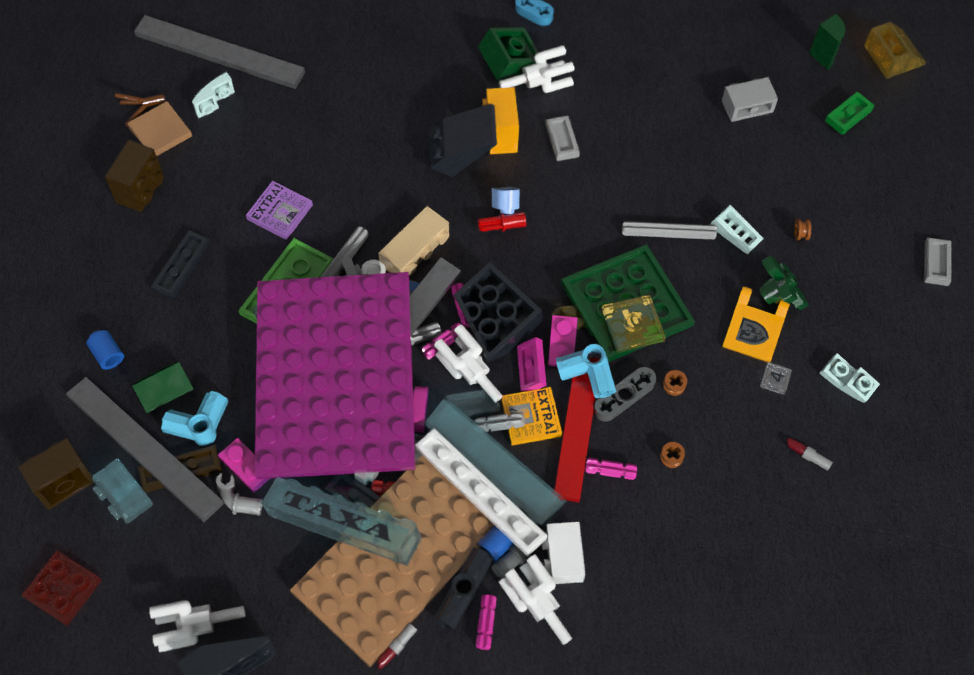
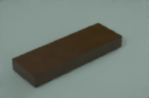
[138,445,222,493]

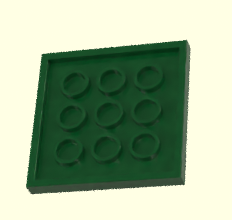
[561,244,695,362]

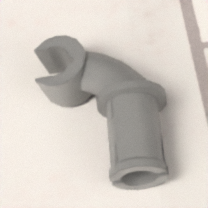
[216,473,263,516]

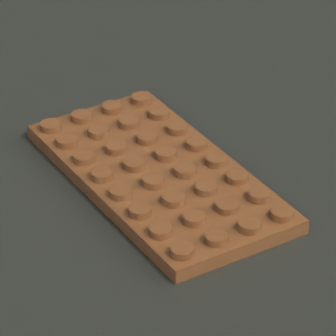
[290,455,494,667]

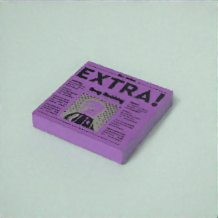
[246,181,313,240]

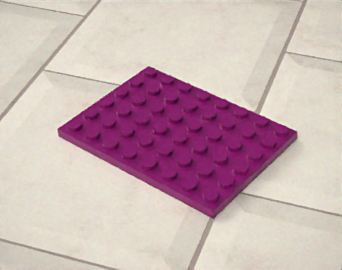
[255,272,416,479]

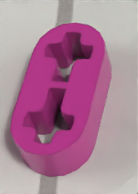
[413,386,428,433]

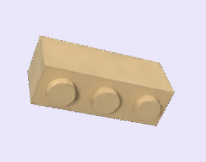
[379,206,449,276]

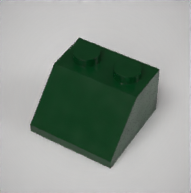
[478,28,539,81]

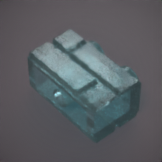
[92,459,153,524]

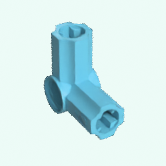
[556,344,616,398]
[161,391,228,446]

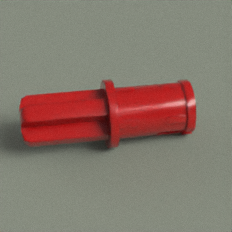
[478,212,526,232]

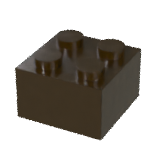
[105,140,164,212]
[18,438,96,510]

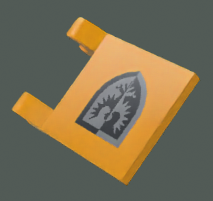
[722,287,790,363]

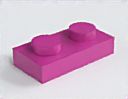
[548,315,577,367]
[517,337,546,392]
[218,438,269,493]

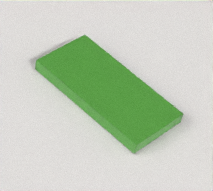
[239,238,333,324]

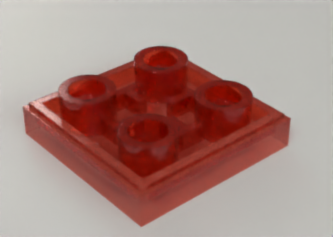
[21,551,102,626]

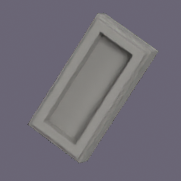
[546,116,580,161]
[924,237,951,286]

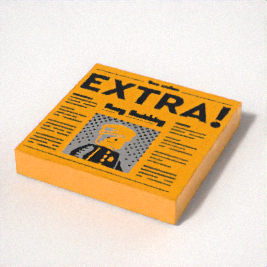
[501,387,562,446]

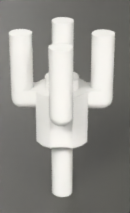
[499,45,574,93]
[434,324,503,403]
[499,555,572,645]
[150,600,245,652]

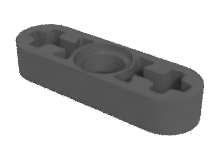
[594,367,656,422]

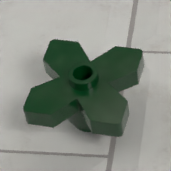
[759,256,809,310]

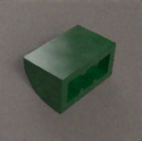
[809,14,845,70]
[131,360,193,413]

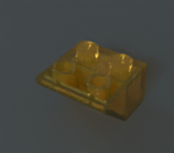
[864,22,926,78]

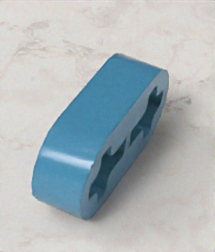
[515,0,553,26]

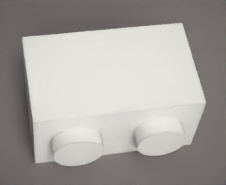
[542,522,585,584]

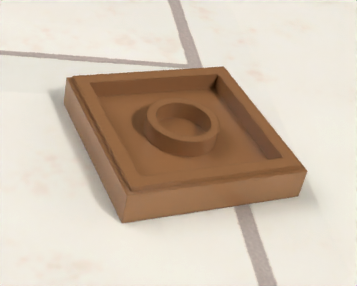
[127,101,192,156]

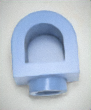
[492,187,519,214]

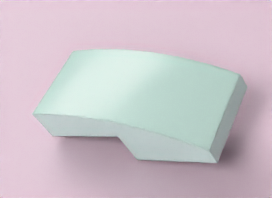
[192,72,234,118]
[820,353,879,403]

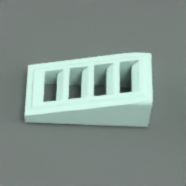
[709,205,763,254]

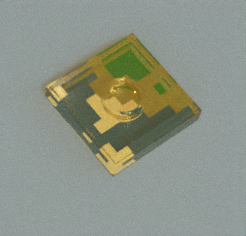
[602,295,666,352]

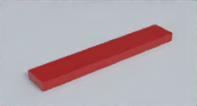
[553,357,600,503]

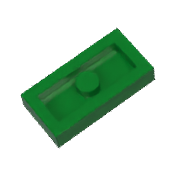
[825,92,874,135]

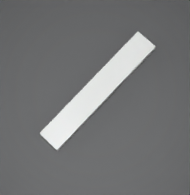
[415,428,547,557]

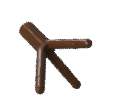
[115,93,165,127]

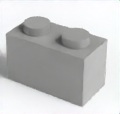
[722,77,778,122]

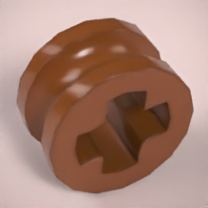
[794,219,811,240]
[663,370,687,396]
[660,442,685,468]

